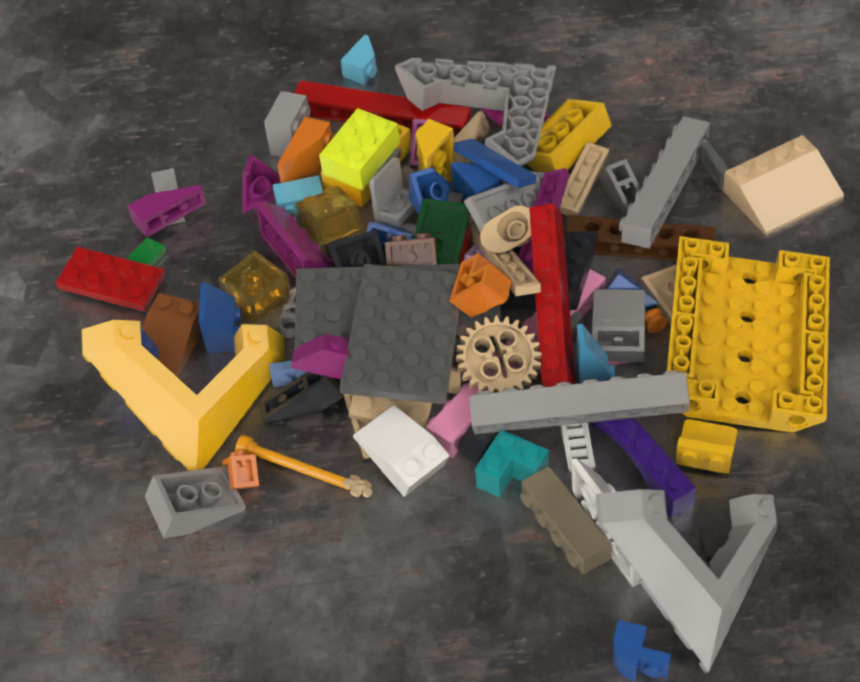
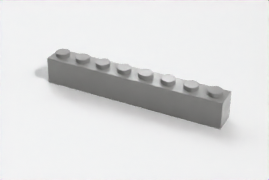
[619,116,710,249]
[469,370,690,435]

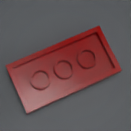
[56,247,165,312]

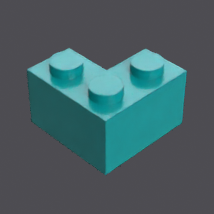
[475,430,549,497]

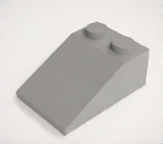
[145,466,246,538]

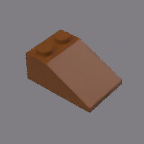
[142,293,202,378]

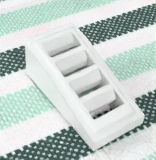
[560,423,595,473]

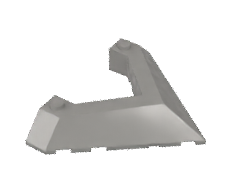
[395,58,556,166]
[595,489,778,673]

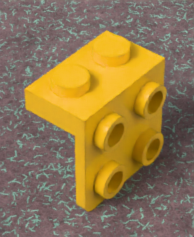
[675,419,737,474]

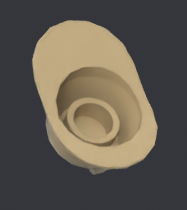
[480,205,531,253]

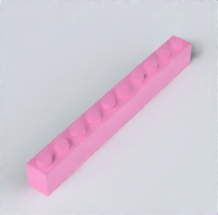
[426,269,606,458]

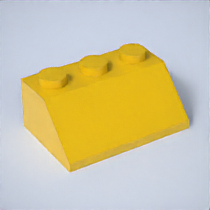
[415,119,455,184]

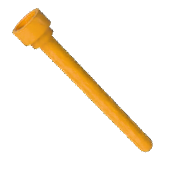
[235,435,351,490]

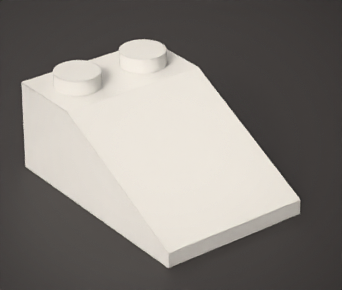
[353,405,450,497]

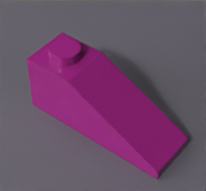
[128,185,206,237]

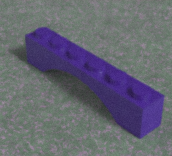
[590,378,696,519]

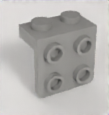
[369,157,415,227]

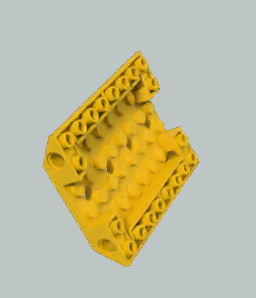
[666,236,830,433]

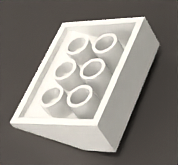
[571,458,641,587]

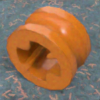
[645,308,668,334]

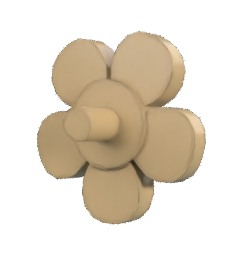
[343,475,373,497]

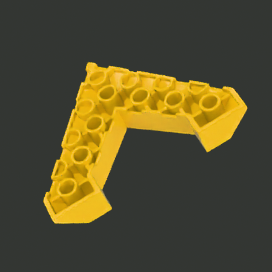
[81,320,286,471]

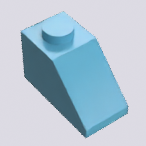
[341,35,377,85]

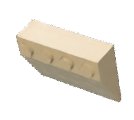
[723,135,844,236]

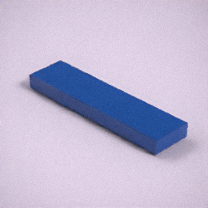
[454,138,537,188]

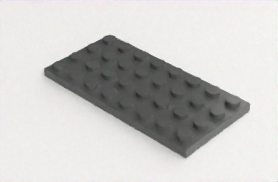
[295,264,503,351]

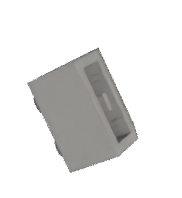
[592,289,645,362]

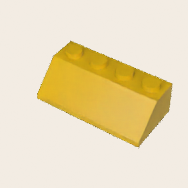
[526,99,612,172]

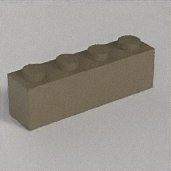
[520,466,612,575]

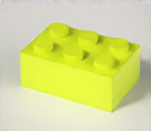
[319,108,400,190]

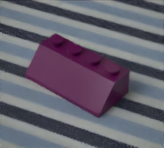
[255,201,333,277]

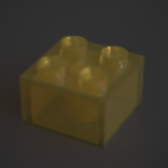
[296,186,363,246]
[218,251,291,322]

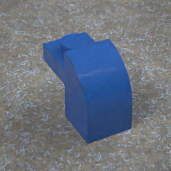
[613,620,671,681]

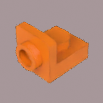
[222,451,259,490]

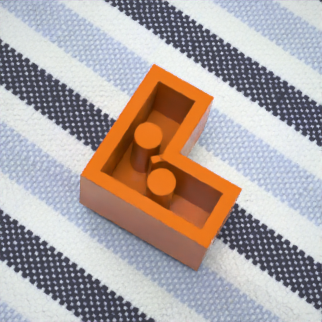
[449,253,512,318]

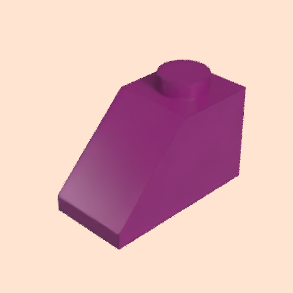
[291,334,349,379]

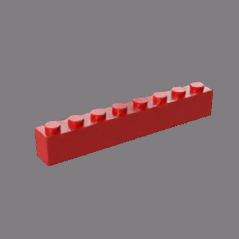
[294,80,472,138]
[529,203,575,387]

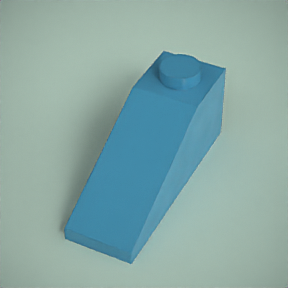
[576,324,615,384]

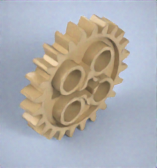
[456,316,541,393]

